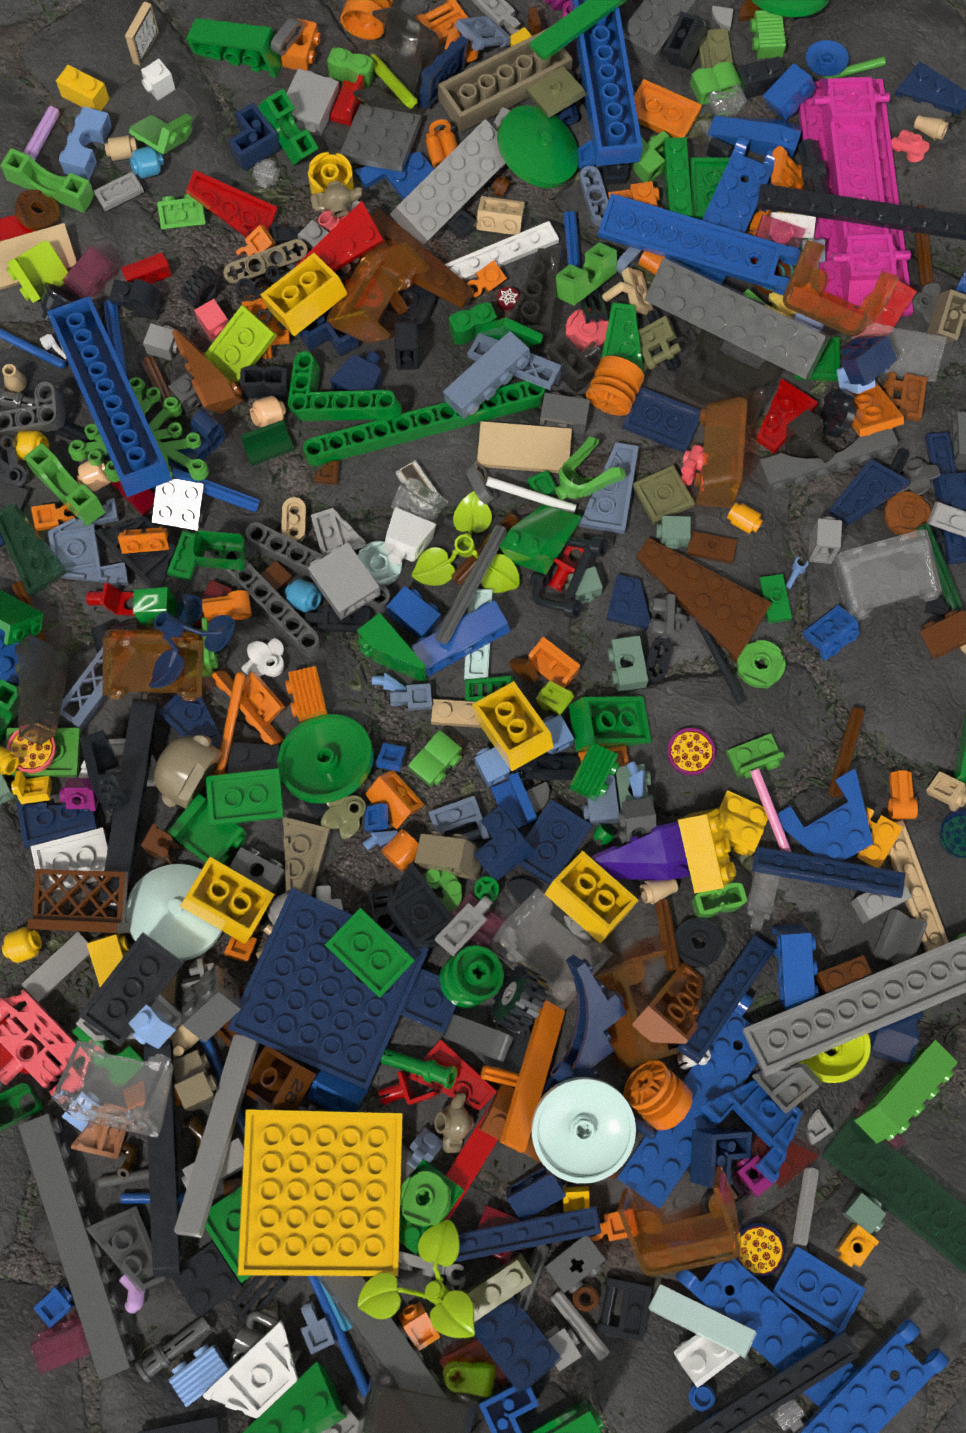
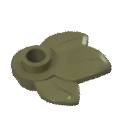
[321,795,366,839]

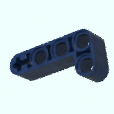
[153,409,225,491]

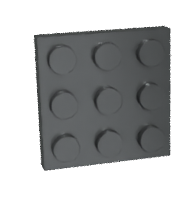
[340,104,422,172]

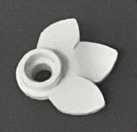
[241,638,284,677]

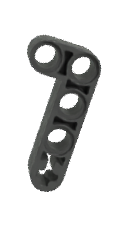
[0,381,65,439]

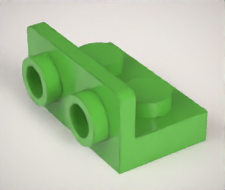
[157,194,206,230]
[726,733,785,779]

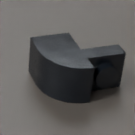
[109,279,163,320]

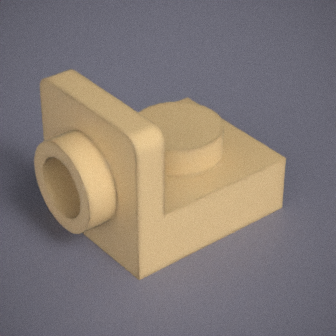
[926,771,966,812]

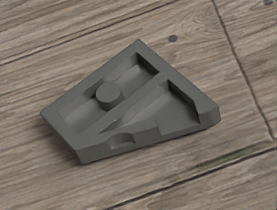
[752,1063,823,1114]

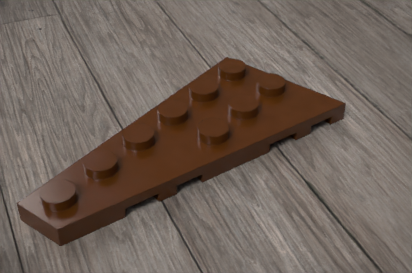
[362,207,474,308]
[636,537,771,662]

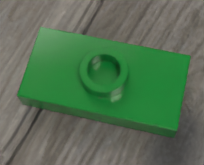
[167,531,201,581]
[759,574,792,624]

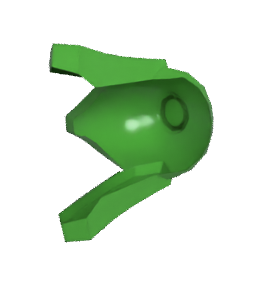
[555,436,626,500]

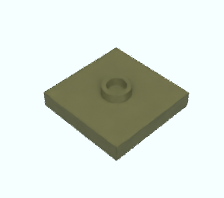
[526,66,586,118]
[632,465,695,525]

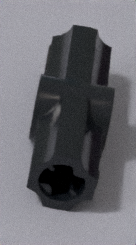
[798,138,829,194]

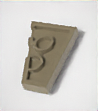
[283,817,330,896]

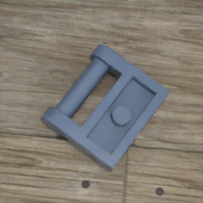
[455,16,510,51]
[428,796,489,841]

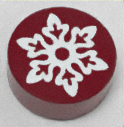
[497,287,519,311]

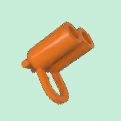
[425,119,458,169]

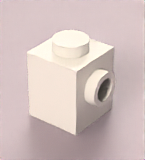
[141,59,175,101]

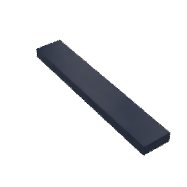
[925,432,966,565]
[752,846,906,899]
[677,934,775,1064]
[455,1206,602,1262]

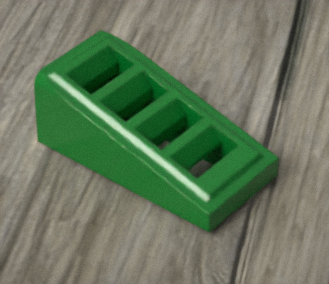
[465,676,516,702]

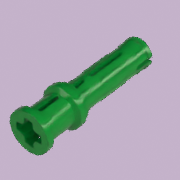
[381,1049,457,1089]

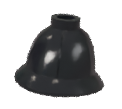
[41,282,82,323]

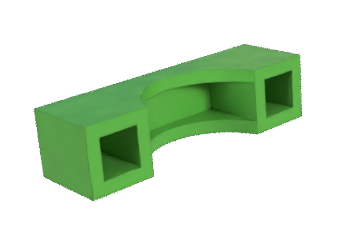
[0,148,95,213]
[24,443,105,526]

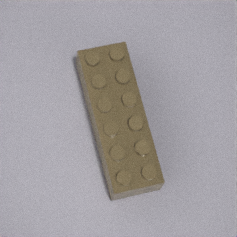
[438,27,573,133]

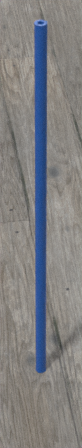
[200,1038,372,1397]

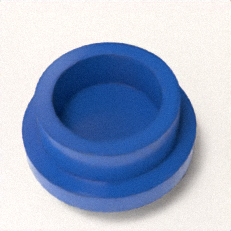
[688,1383,715,1411]

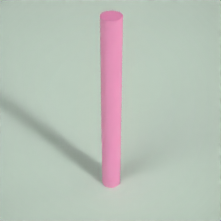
[750,768,792,852]

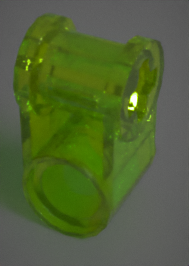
[443,1361,496,1396]

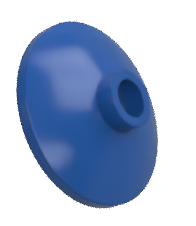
[805,40,849,76]

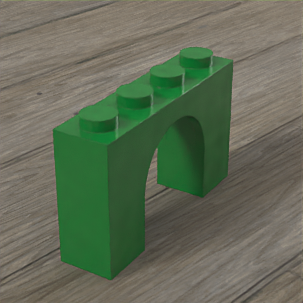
[528,1399,605,1433]

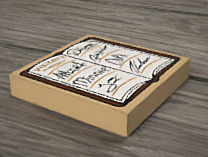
[125,2,159,66]

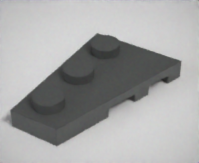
[86,1206,166,1292]

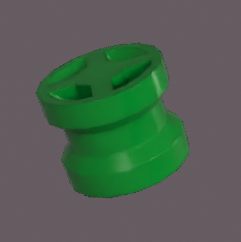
[474,876,499,902]

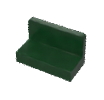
[240,420,294,466]

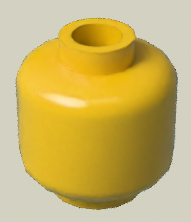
[15,430,49,461]
[2,927,42,963]

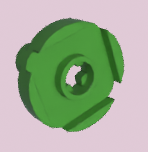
[736,640,785,689]
[422,869,462,915]
[400,1171,451,1227]

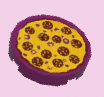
[667,728,715,776]

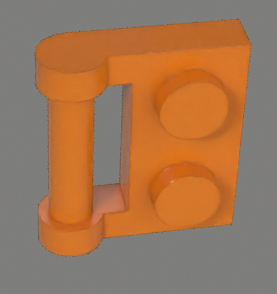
[415,0,468,47]
[771,146,804,190]

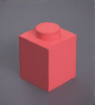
[194,299,228,341]

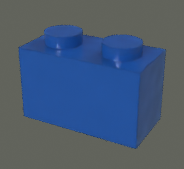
[763,63,816,121]
[386,586,441,639]

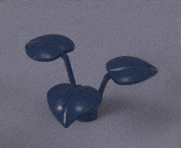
[148,593,236,688]

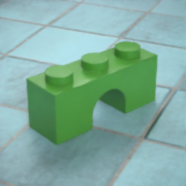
[556,242,617,305]

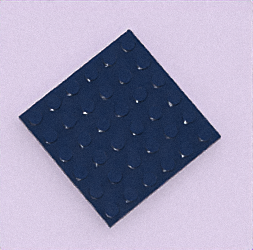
[227,888,429,1090]

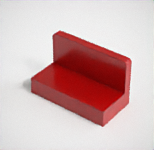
[330,75,365,126]
[121,253,172,284]

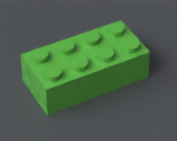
[854,1040,958,1143]

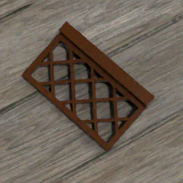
[27,869,129,933]

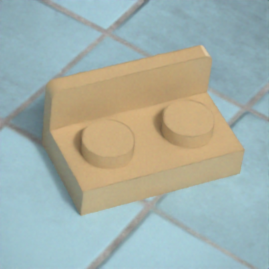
[476,196,525,235]

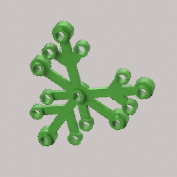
[68,377,209,482]

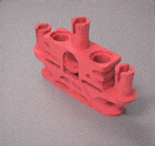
[0,989,92,1103]

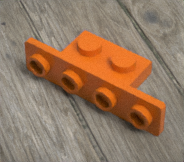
[212,671,285,745]

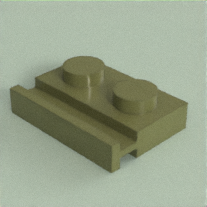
[698,28,733,68]

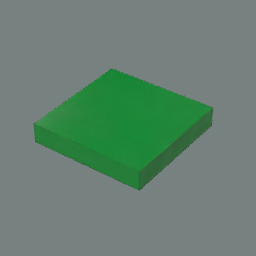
[480,317,543,347]
[793,337,840,382]

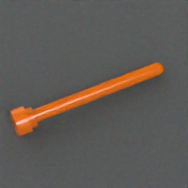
[210,672,245,776]

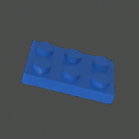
[771,1246,866,1334]

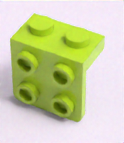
[6,240,71,303]

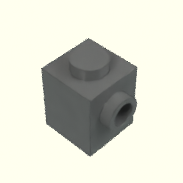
[168,373,201,414]

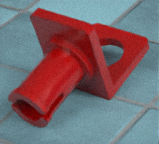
[548,546,584,592]
[86,582,135,616]
[378,1071,439,1105]

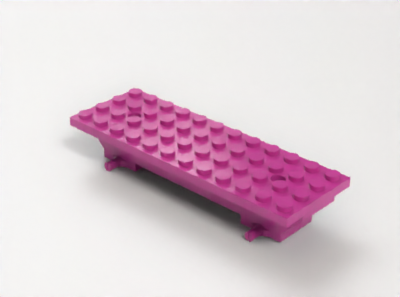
[798,77,913,320]

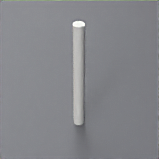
[486,477,576,513]

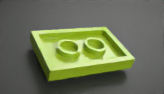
[205,305,277,385]

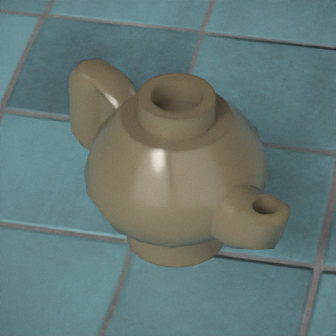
[311,181,362,218]
[434,1093,474,1153]

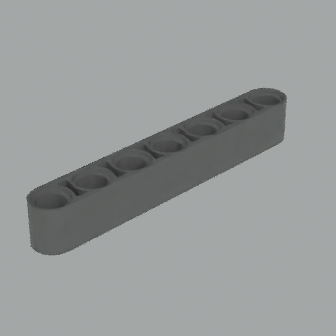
[245,523,391,613]
[206,546,321,657]

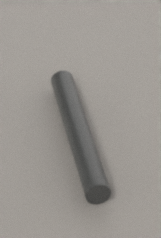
[98,1168,149,1188]

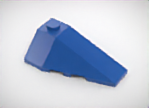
[707,116,802,158]

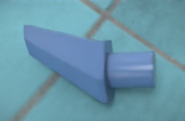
[372,672,406,692]
[626,761,645,800]
[362,830,398,850]

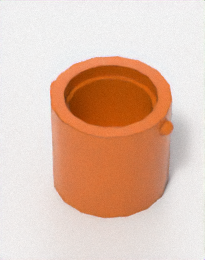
[381,829,418,872]

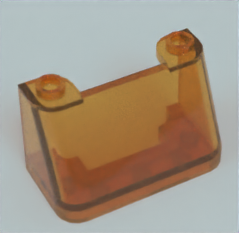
[103,629,203,701]

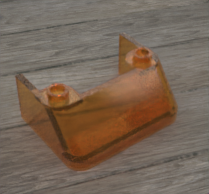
[783,239,899,336]
[327,242,430,343]
[694,397,747,508]
[594,950,681,1069]
[618,1166,741,1277]

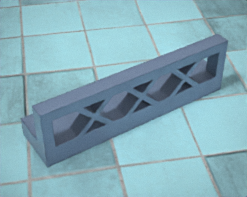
[467,333,562,390]
[55,634,138,731]

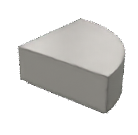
[711,6,733,32]
[564,915,591,940]
[806,1109,833,1145]

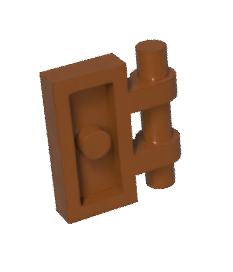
[883,372,927,422]

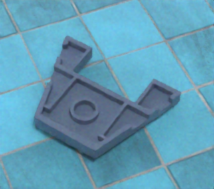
[48,498,129,586]

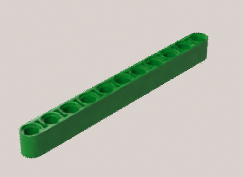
[303,381,545,466]

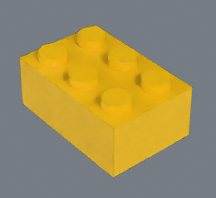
[260,253,348,336]
[472,681,554,771]
[678,808,736,893]
[545,851,638,944]
[180,857,275,944]

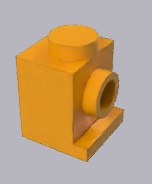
[835,1224,879,1267]

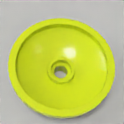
[798,1034,871,1083]

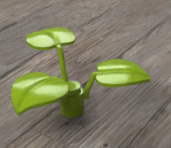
[412,491,520,593]
[358,1220,475,1338]

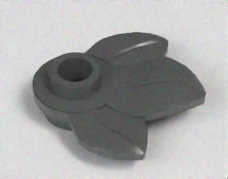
[912,283,941,324]
[898,459,940,495]

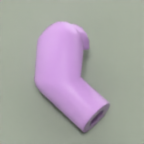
[119,1275,145,1313]

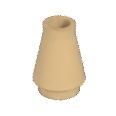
[914,115,949,141]
[2,364,27,393]
[639,879,678,904]

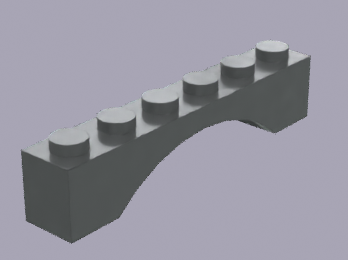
[756,429,898,493]

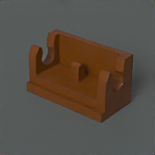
[141,824,180,865]

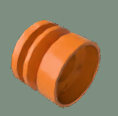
[340,0,393,40]
[586,356,645,416]
[624,1060,693,1130]

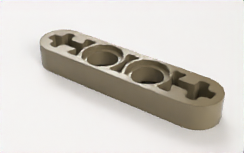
[223,239,307,284]

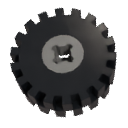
[491,965,548,1034]

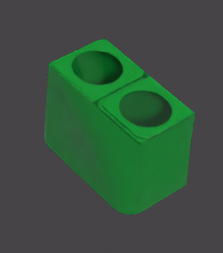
[193,530,246,571]
[133,587,177,627]
[0,1083,44,1132]

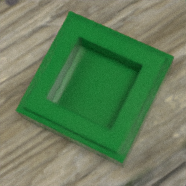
[527,470,557,496]

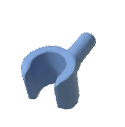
[785,556,809,589]

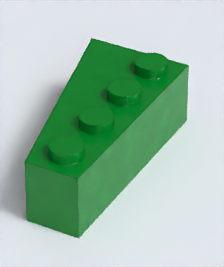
[186,18,282,78]
[243,1362,347,1433]

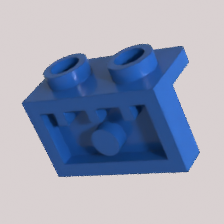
[803,605,860,661]

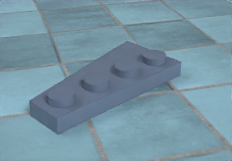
[579,443,639,534]

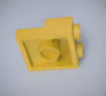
[718,790,768,856]

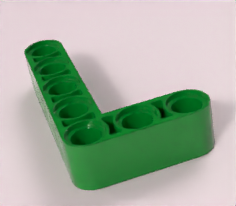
[288,351,402,422]

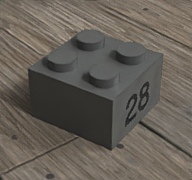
[182,965,241,1042]

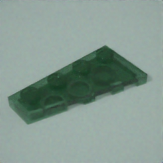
[0,503,68,596]

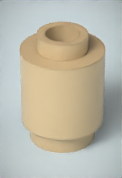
[105,135,138,161]

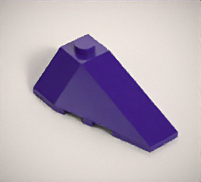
[590,822,691,880]

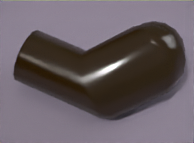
[182,1116,206,1151]
[117,1141,139,1180]

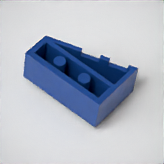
[771,924,819,1010]

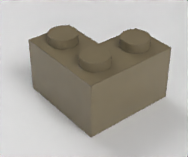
[926,289,966,344]
[415,831,481,880]
[174,1050,219,1112]

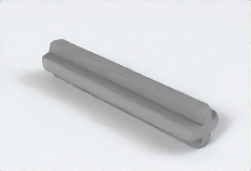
[793,1167,819,1246]
[551,1290,609,1360]

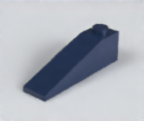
[868,1010,923,1064]

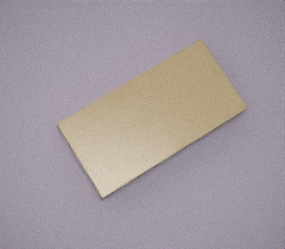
[0,223,79,290]
[477,422,572,473]

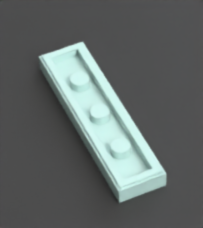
[464,589,493,680]
[649,1284,756,1358]

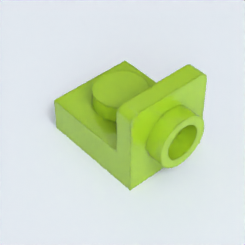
[536,681,574,715]

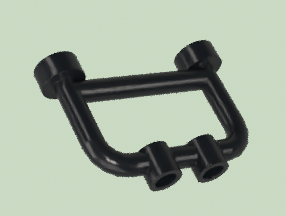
[530,537,608,619]

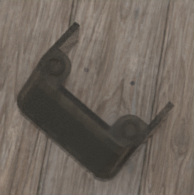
[352,6,440,115]

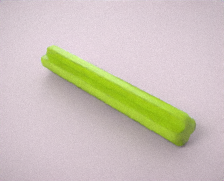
[370,54,417,109]

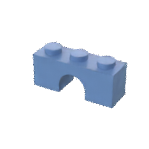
[59,106,112,180]

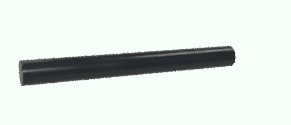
[695,622,746,705]

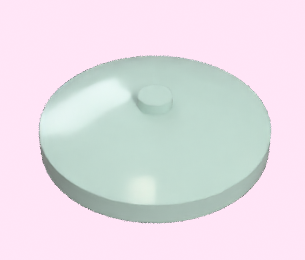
[126,864,223,961]
[531,1077,636,1183]

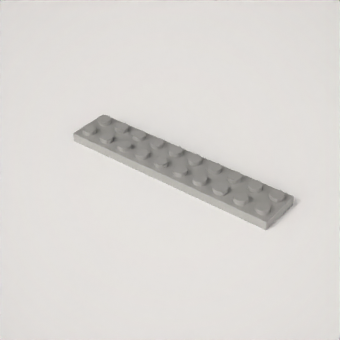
[743,936,966,1077]

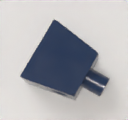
[330,351,382,407]

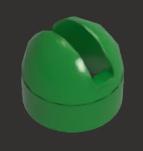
[594,823,615,845]

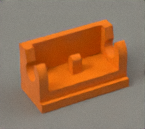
[528,637,580,688]

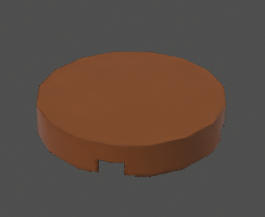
[883,491,931,537]

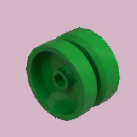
[439,945,504,1008]

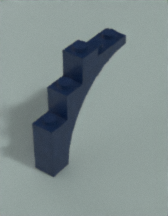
[540,954,627,1100]

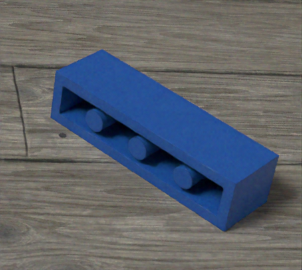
[411,600,511,677]

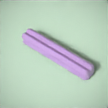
[23,106,60,161]

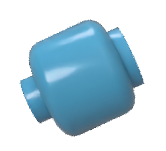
[129,146,164,179]
[285,579,321,613]

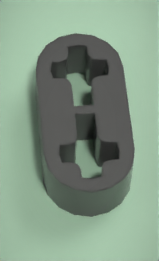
[271,17,303,56]
[466,461,497,504]

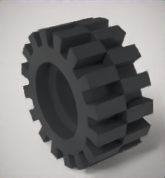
[181,265,223,309]

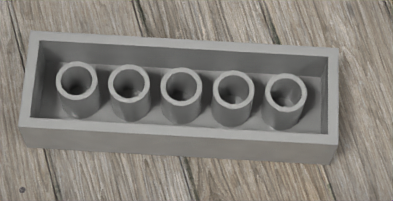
[390,119,505,245]

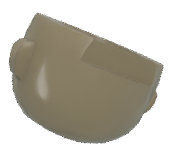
[153,734,222,809]

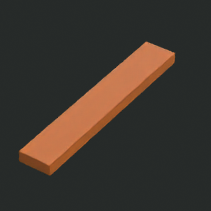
[500,1000,565,1153]

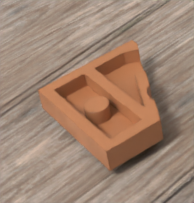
[71,1102,131,1159]

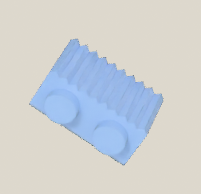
[169,1344,231,1407]

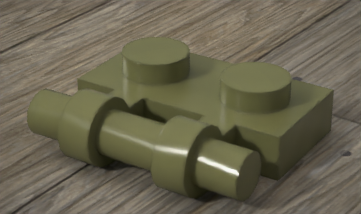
[639,316,682,371]

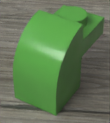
[633,130,669,182]

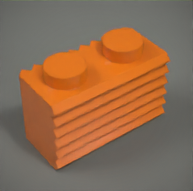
[285,666,327,722]

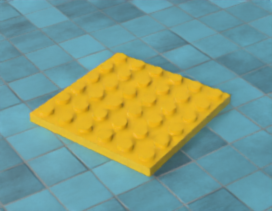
[237,1110,402,1276]

